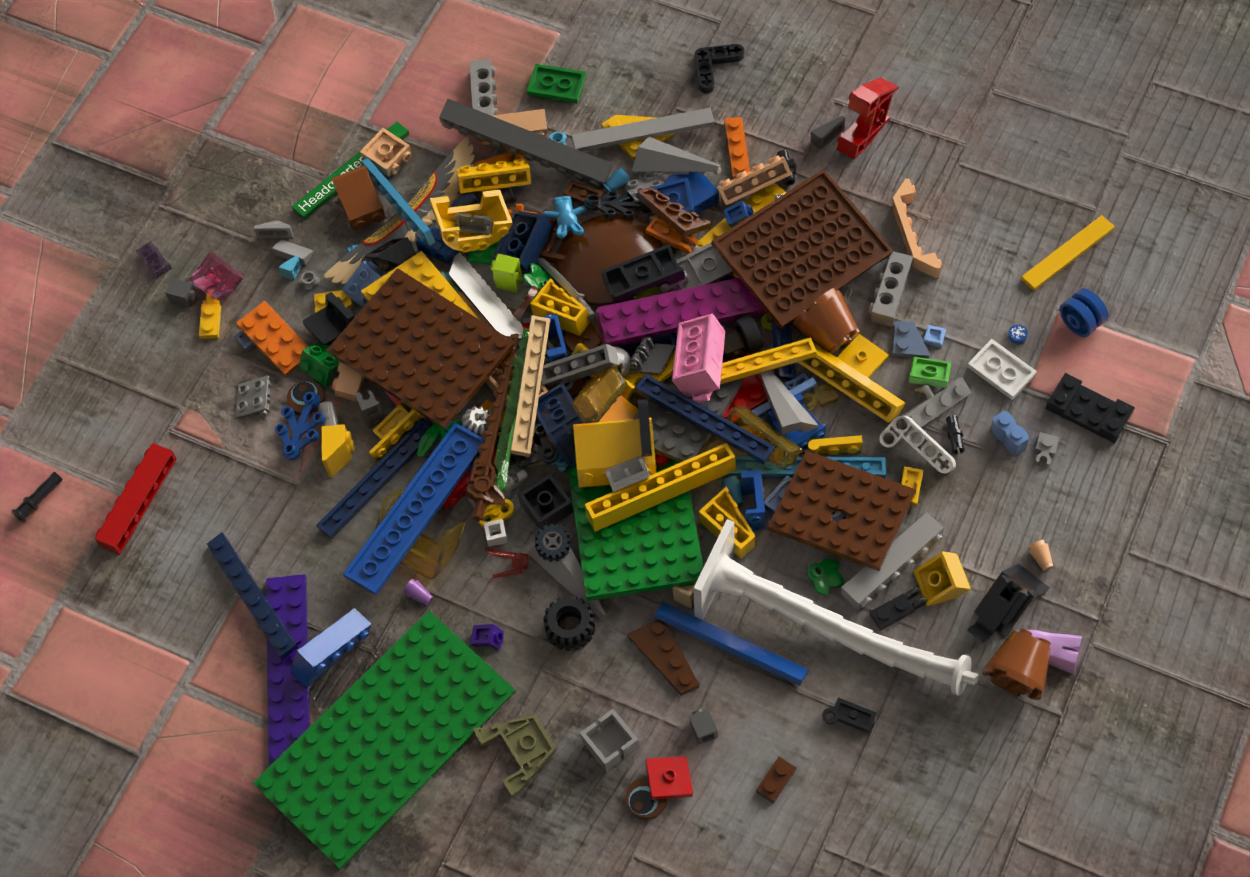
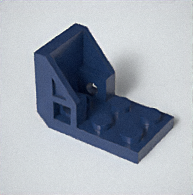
[536,383,587,468]

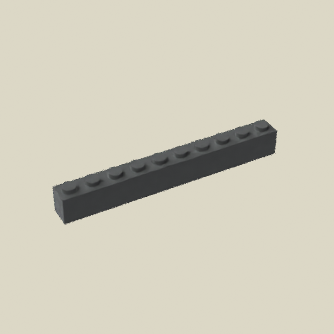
[439,99,612,188]

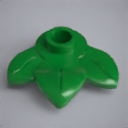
[522,263,552,293]
[806,559,844,596]

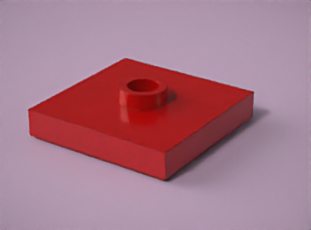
[645,756,693,800]

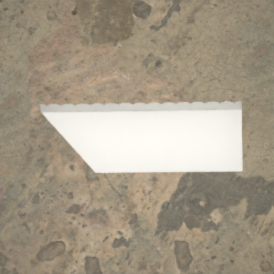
[449,252,524,339]

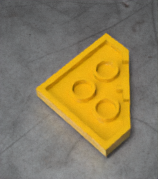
[601,115,676,161]

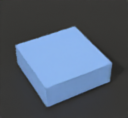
[923,325,946,348]

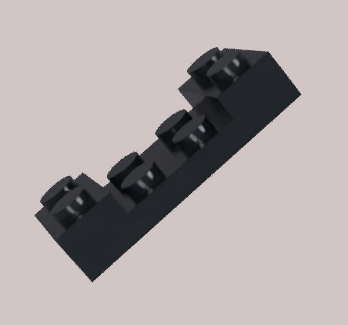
[601,244,685,304]
[1045,373,1135,444]

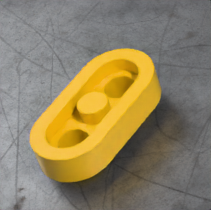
[478,499,515,528]

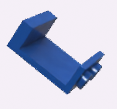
[544,314,567,363]

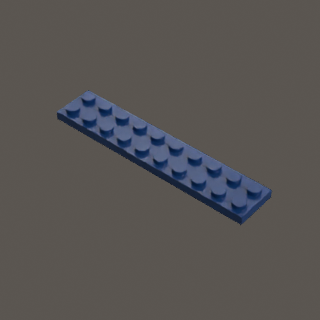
[343,423,485,596]

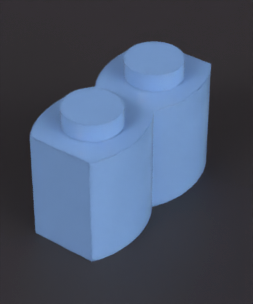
[991,411,1029,456]

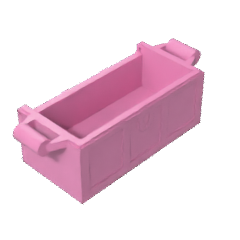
[672,313,725,404]

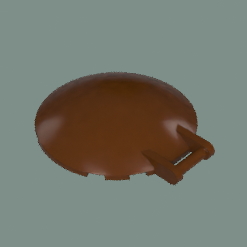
[539,213,662,305]

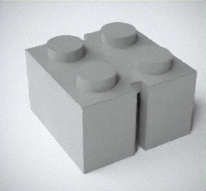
[580,709,639,772]

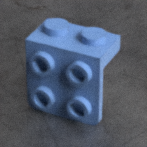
[343,259,388,307]

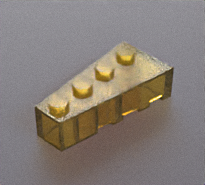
[571,366,628,424]
[715,405,802,468]

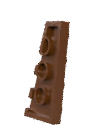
[627,619,699,696]

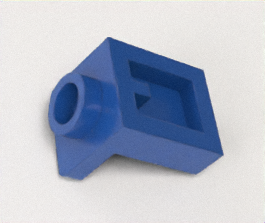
[723,201,754,228]

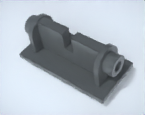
[454,213,493,235]

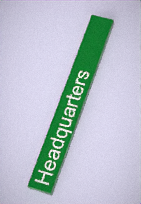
[292,121,409,220]

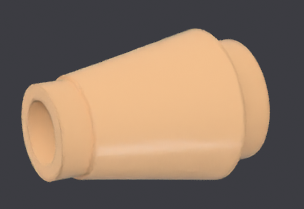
[1029,540,1053,571]

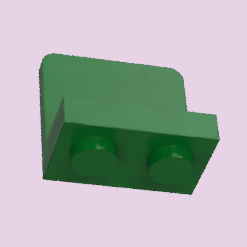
[298,342,340,387]

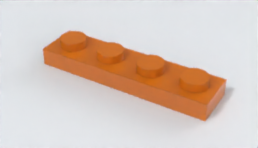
[724,117,750,179]

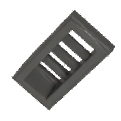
[810,116,845,149]

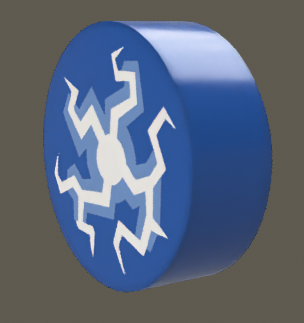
[1008,325,1028,344]

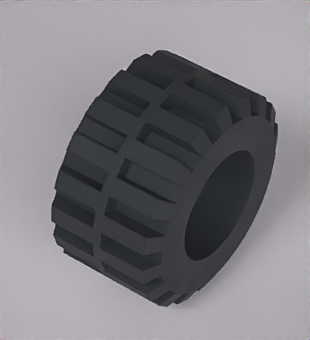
[543,595,595,651]

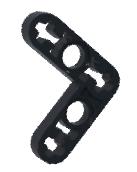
[695,44,744,93]
[638,399,652,457]

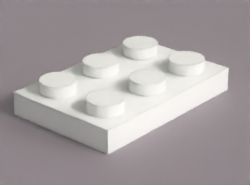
[967,339,1037,400]

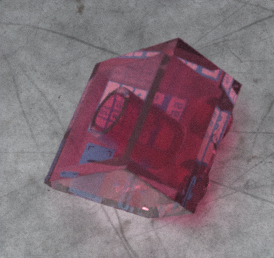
[189,251,245,299]

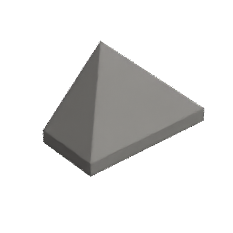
[254,220,293,239]

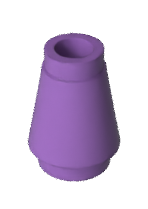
[403,579,434,606]

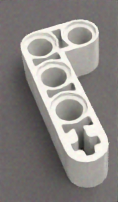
[880,416,956,473]

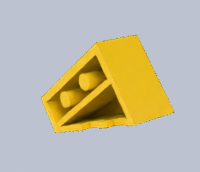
[530,278,590,336]
[699,486,755,559]

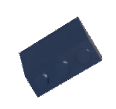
[492,210,553,273]

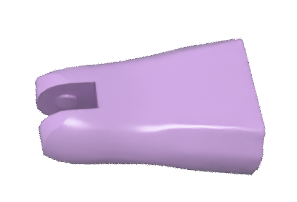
[1028,630,1082,674]

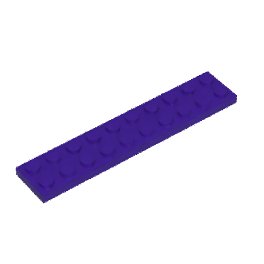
[266,574,310,766]

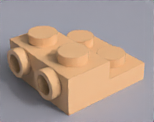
[360,128,412,177]

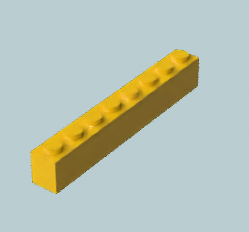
[585,443,736,532]

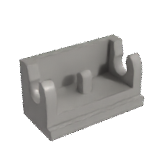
[605,455,650,492]

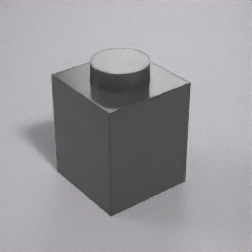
[165,278,197,307]
[689,709,718,744]

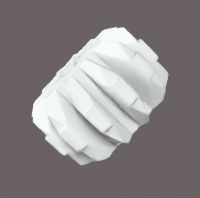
[462,406,492,438]

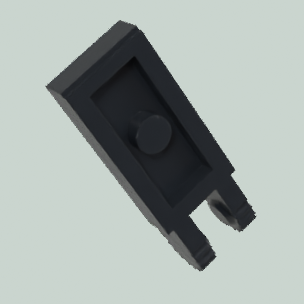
[869,587,927,630]

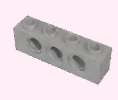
[470,59,498,116]
[869,251,913,327]
[541,344,620,388]

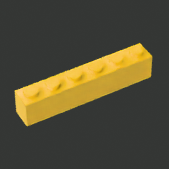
[798,342,905,423]

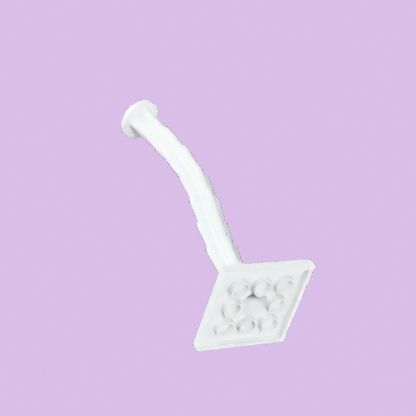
[694,519,979,696]

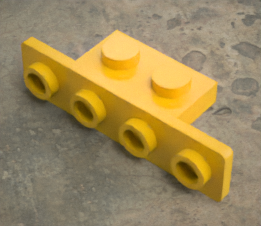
[369,404,424,460]

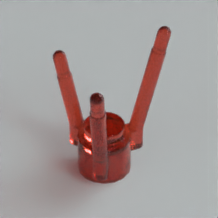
[485,547,528,578]

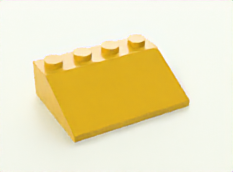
[573,418,657,487]

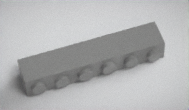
[841,512,944,611]

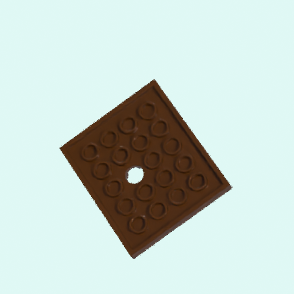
[768,450,916,571]

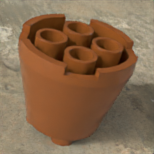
[793,288,860,355]
[982,629,1051,700]

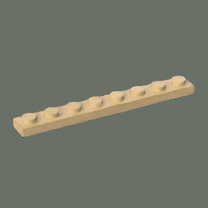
[510,315,550,457]

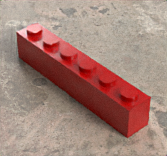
[95,443,177,555]

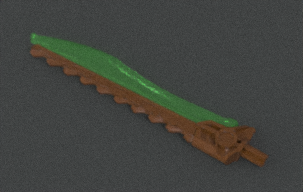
[465,328,529,522]

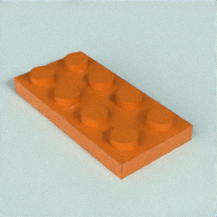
[236,301,309,377]

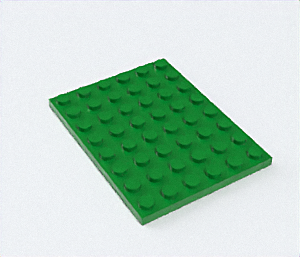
[568,460,704,601]

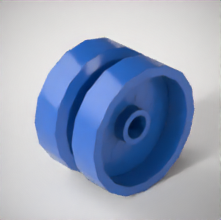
[1059,288,1109,337]

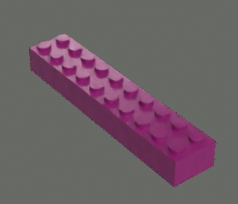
[595,278,767,347]

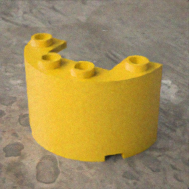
[430,190,513,253]

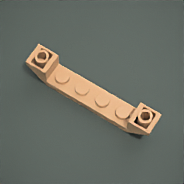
[892,178,942,278]

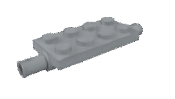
[658,243,734,293]

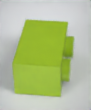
[491,254,523,293]

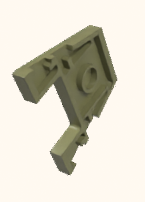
[473,715,557,798]

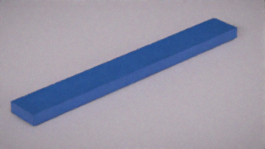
[654,602,809,686]

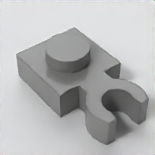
[1035,432,1059,468]

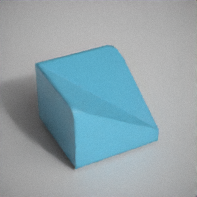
[279,256,302,280]

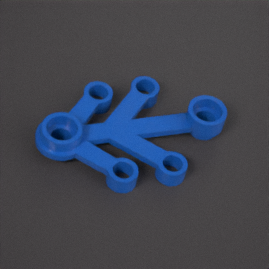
[275,392,326,460]

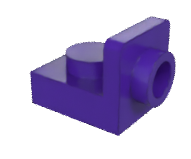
[470,624,504,650]

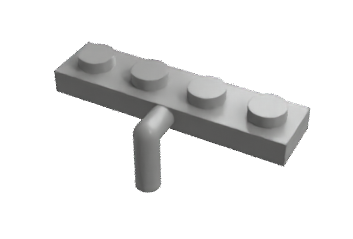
[901,377,972,428]

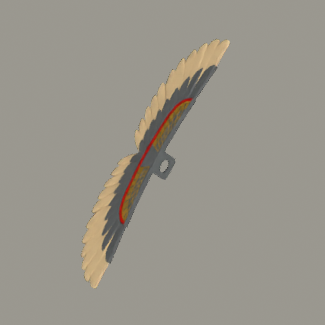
[324,137,475,284]

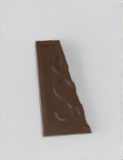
[636,187,712,237]

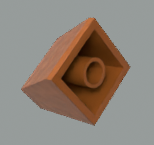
[331,165,386,231]

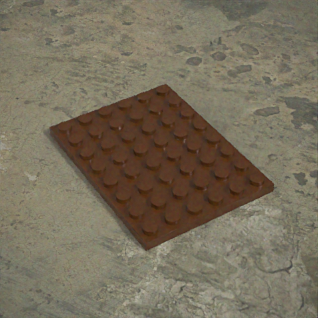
[711,169,893,329]
[327,268,515,430]

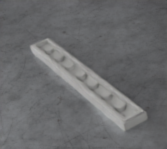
[572,107,714,151]

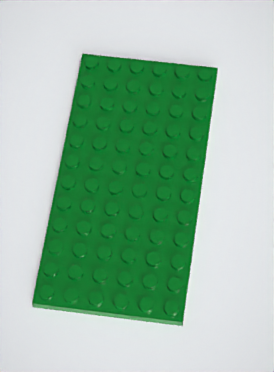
[252,611,516,870]

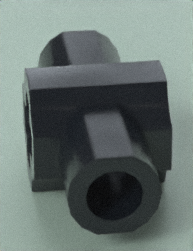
[777,150,796,186]

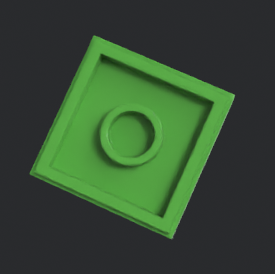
[909,357,951,389]

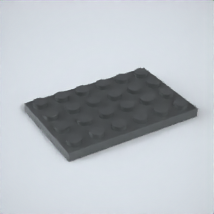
[633,374,744,463]

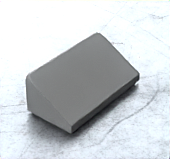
[272,240,314,266]

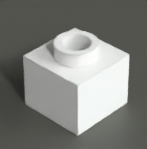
[484,519,508,547]

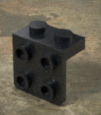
[303,292,355,346]

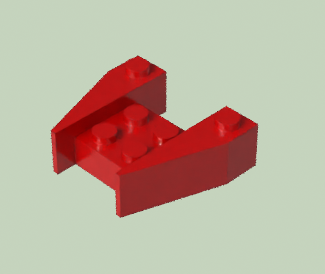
[836,77,899,160]

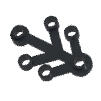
[584,192,652,221]
[496,424,559,469]

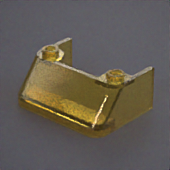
[375,488,465,579]

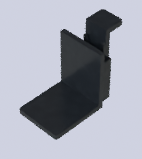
[967,564,1050,643]

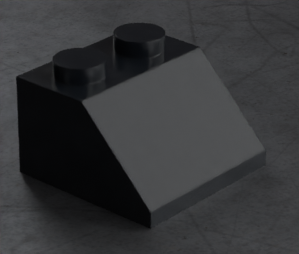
[365,237,416,266]

